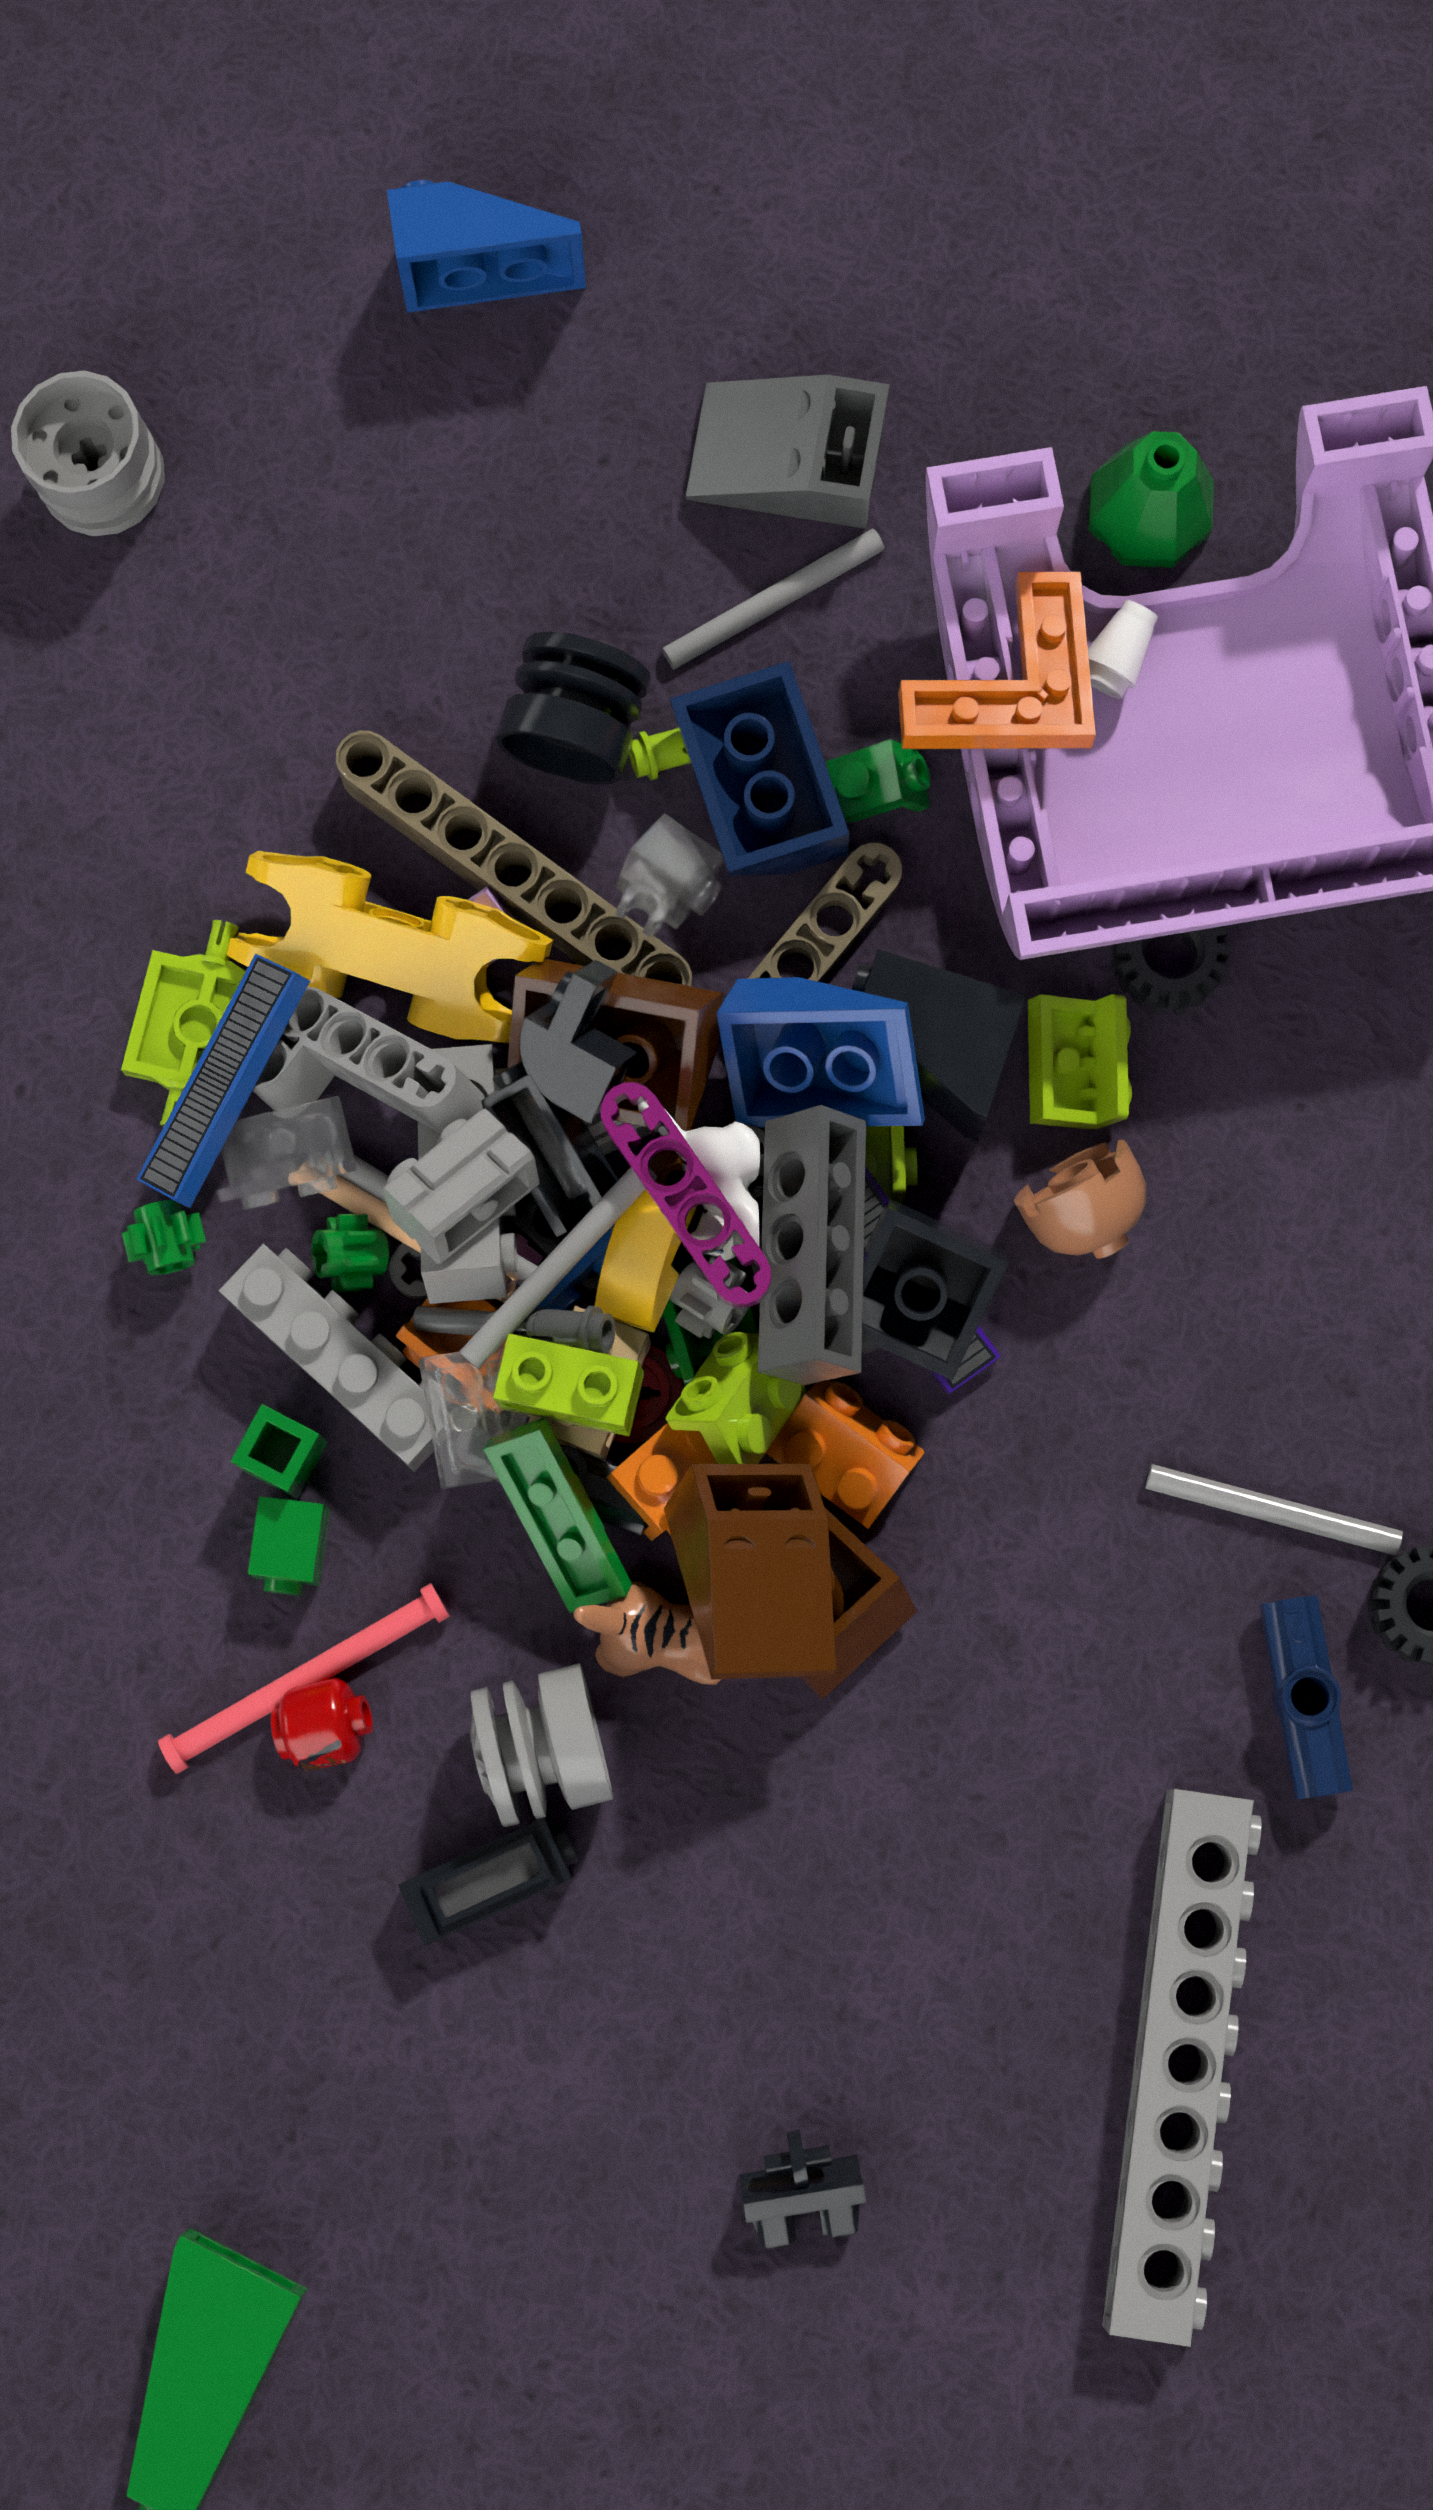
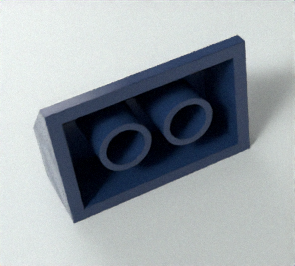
[670,661,850,876]

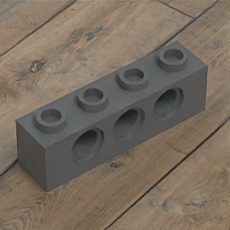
[758,1105,866,1385]

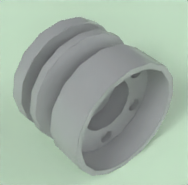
[11,371,165,536]
[470,1663,613,1827]

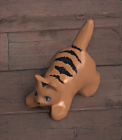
[574,1581,722,1685]

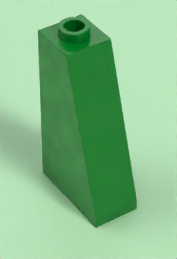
[126,2228,308,2510]

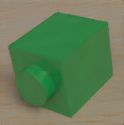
[230,1404,328,1499]
[248,1496,330,1596]

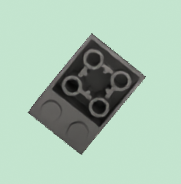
[686,375,890,529]

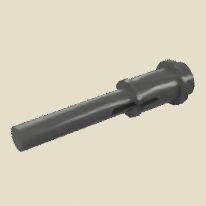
[413,1306,615,1353]

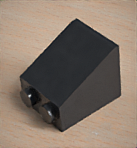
[852,949,1026,1142]

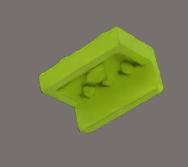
[1028,994,1132,1129]
[666,1332,807,1464]

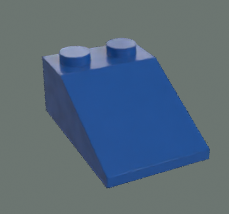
[387,180,586,312]
[716,977,925,1127]

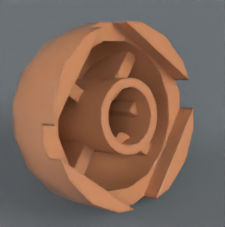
[1014,1140,1146,1259]

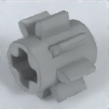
[670,1257,749,1338]

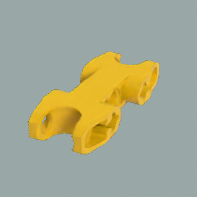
[227,851,553,1043]

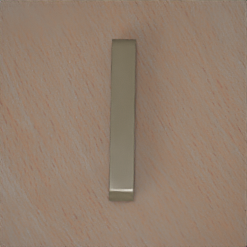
[336,730,692,987]

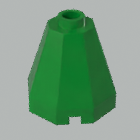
[1088,431,1214,568]

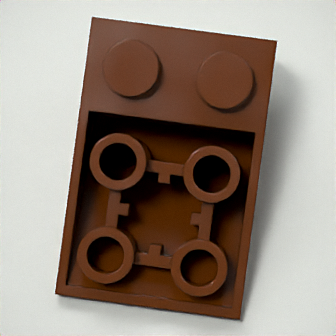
[664,1464,836,1680]

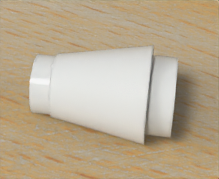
[1088,600,1158,699]

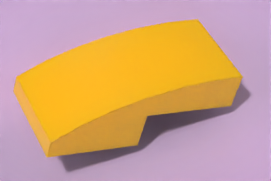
[595,1190,696,1333]

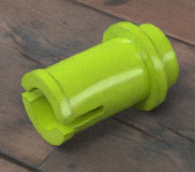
[629,728,690,780]

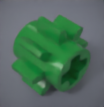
[122,1200,206,1275]
[311,1213,389,1292]

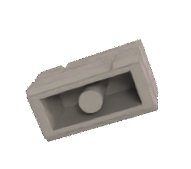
[382,1109,540,1264]

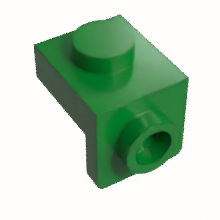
[826,739,931,823]

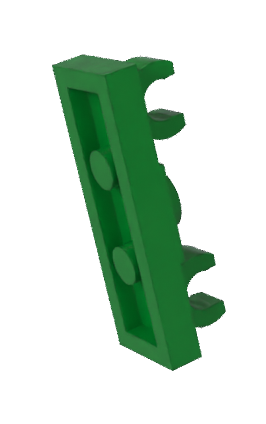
[483,1418,632,1613]

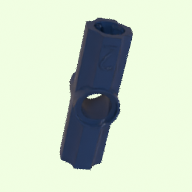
[1259,1595,1353,1800]

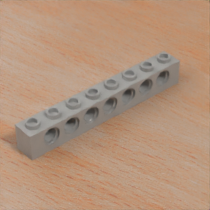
[1102,1789,1262,2347]

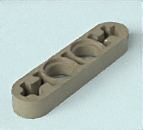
[747,843,902,983]

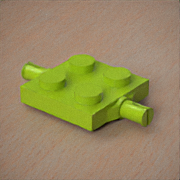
[121,920,248,1127]

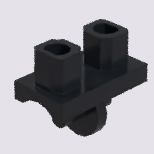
[739,2130,866,2248]

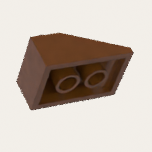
[771,1461,917,1700]

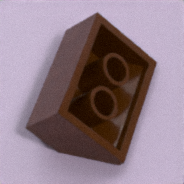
[507,959,723,1131]

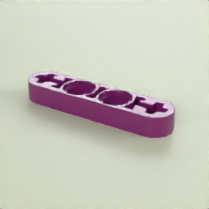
[601,1082,772,1307]

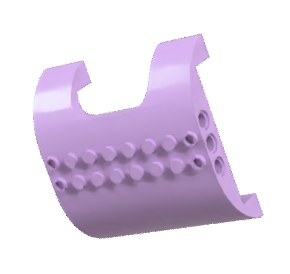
[926,386,1433,960]

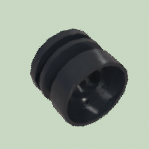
[496,631,651,785]

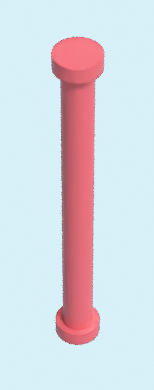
[158,1583,450,1774]

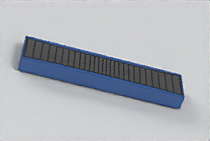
[136,954,310,1208]

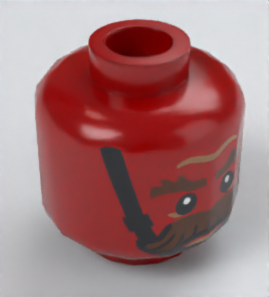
[271,1678,373,1771]

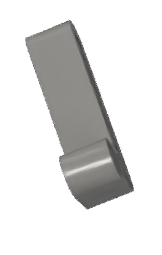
[252,987,485,1134]

